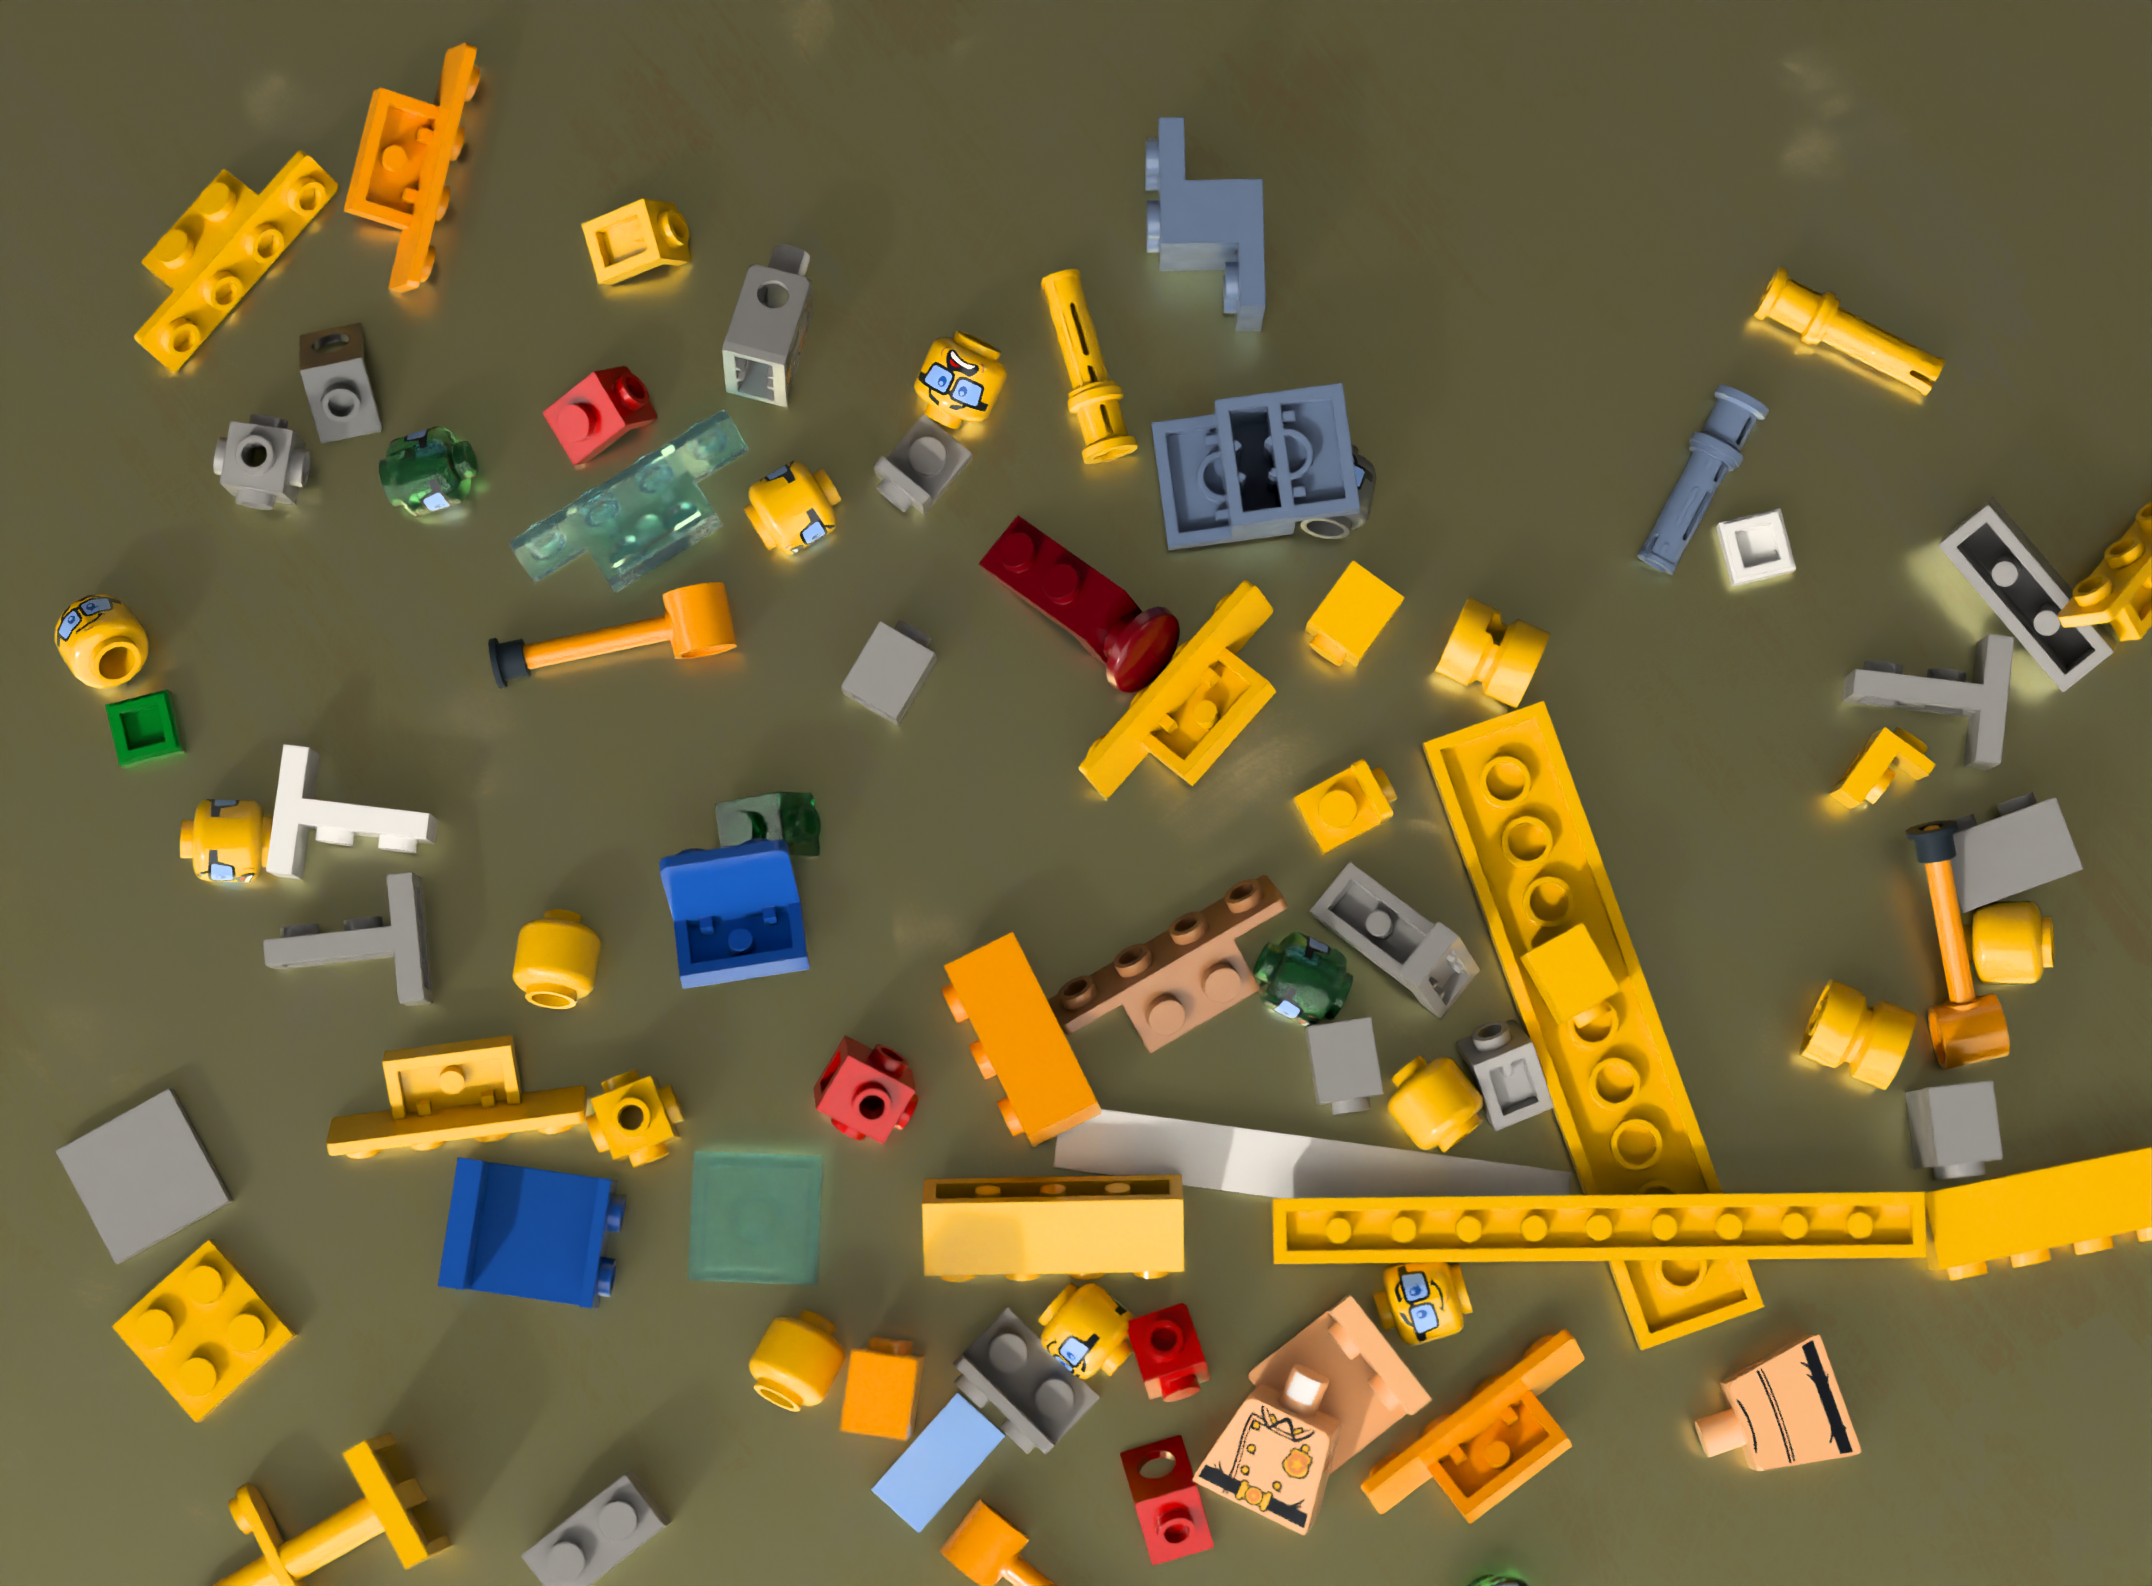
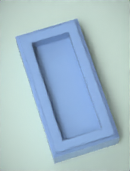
[871,1392,1006,1533]

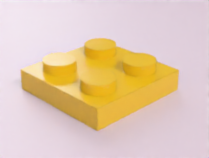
[112,1239,297,1423]

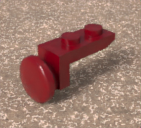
[978,515,1180,693]

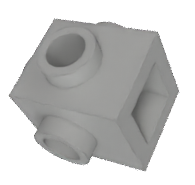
[213,414,310,510]

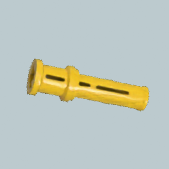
[1753,266,1945,396]
[1041,269,1138,464]

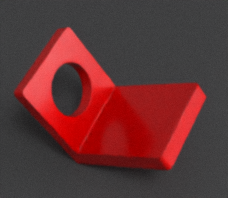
[1120,1435,1214,1565]

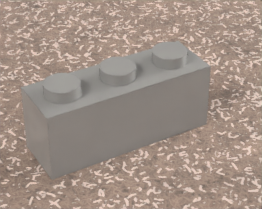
[1938,496,2117,693]

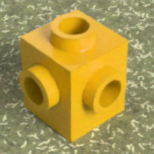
[586,1069,684,1168]

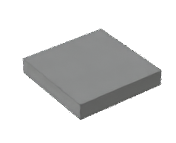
[56,1089,233,1264]

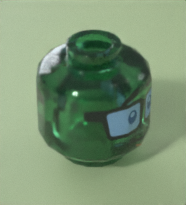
[379,426,479,517]
[1253,931,1353,1026]

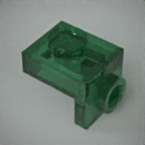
[715,791,821,858]

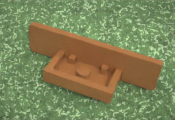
[1048,875,1288,1053]

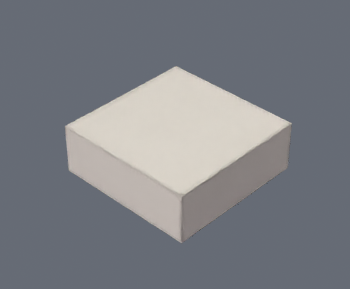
[1716,508,1796,587]

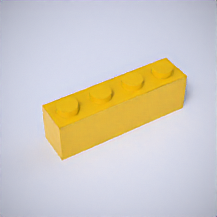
[1925,1146,2152,1280]
[922,1174,1184,1282]

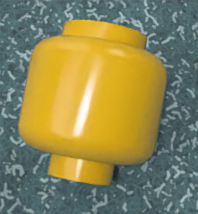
[1963,901,2055,985]
[512,909,601,1009]
[1388,1055,1484,1153]
[749,1310,845,1412]

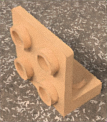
[1248,1295,1432,1475]

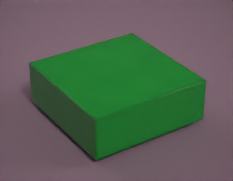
[105,689,186,768]

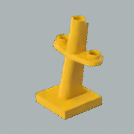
[211,1432,453,1586]

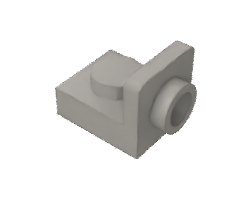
[874,414,973,515]
[1456,1020,1554,1131]

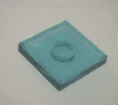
[688,1151,824,1285]

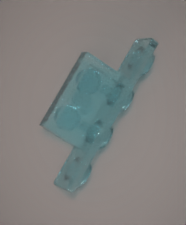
[509,410,748,593]

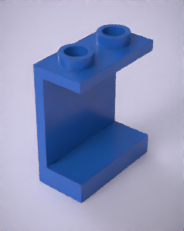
[438,1157,626,1308]

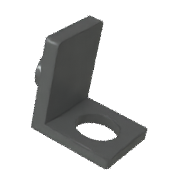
[299,323,382,443]

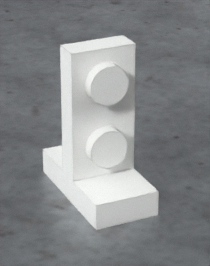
[266,744,438,880]

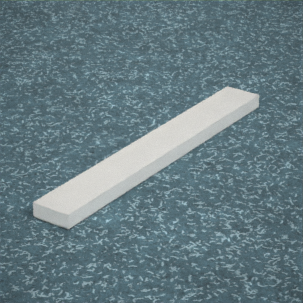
[1053,1109,1572,1198]

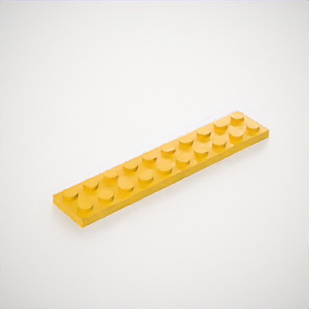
[1422,701,1764,1350]

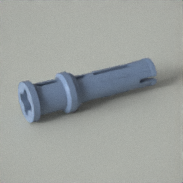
[1637,384,1769,575]

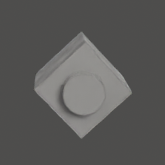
[841,620,937,726]
[1304,1017,1383,1115]

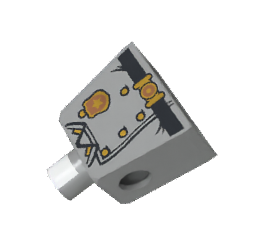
[722,244,813,408]

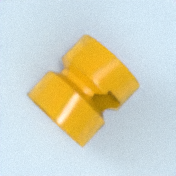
[1435,596,1551,708]
[1799,979,1917,1090]

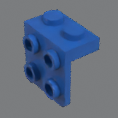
[659,838,810,989]

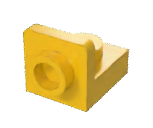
[581,198,691,285]
[1829,727,1936,809]
[1293,758,1397,855]

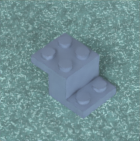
[1145,117,1266,332]
[1151,383,1360,551]

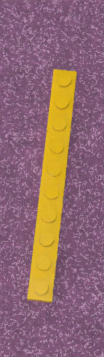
[1272,1192,1927,1264]

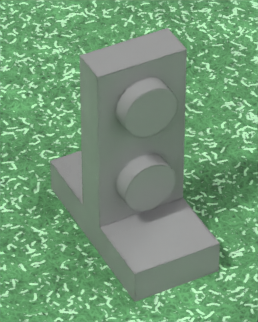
[1843,634,2014,770]
[1310,862,1480,1019]
[263,872,433,1006]

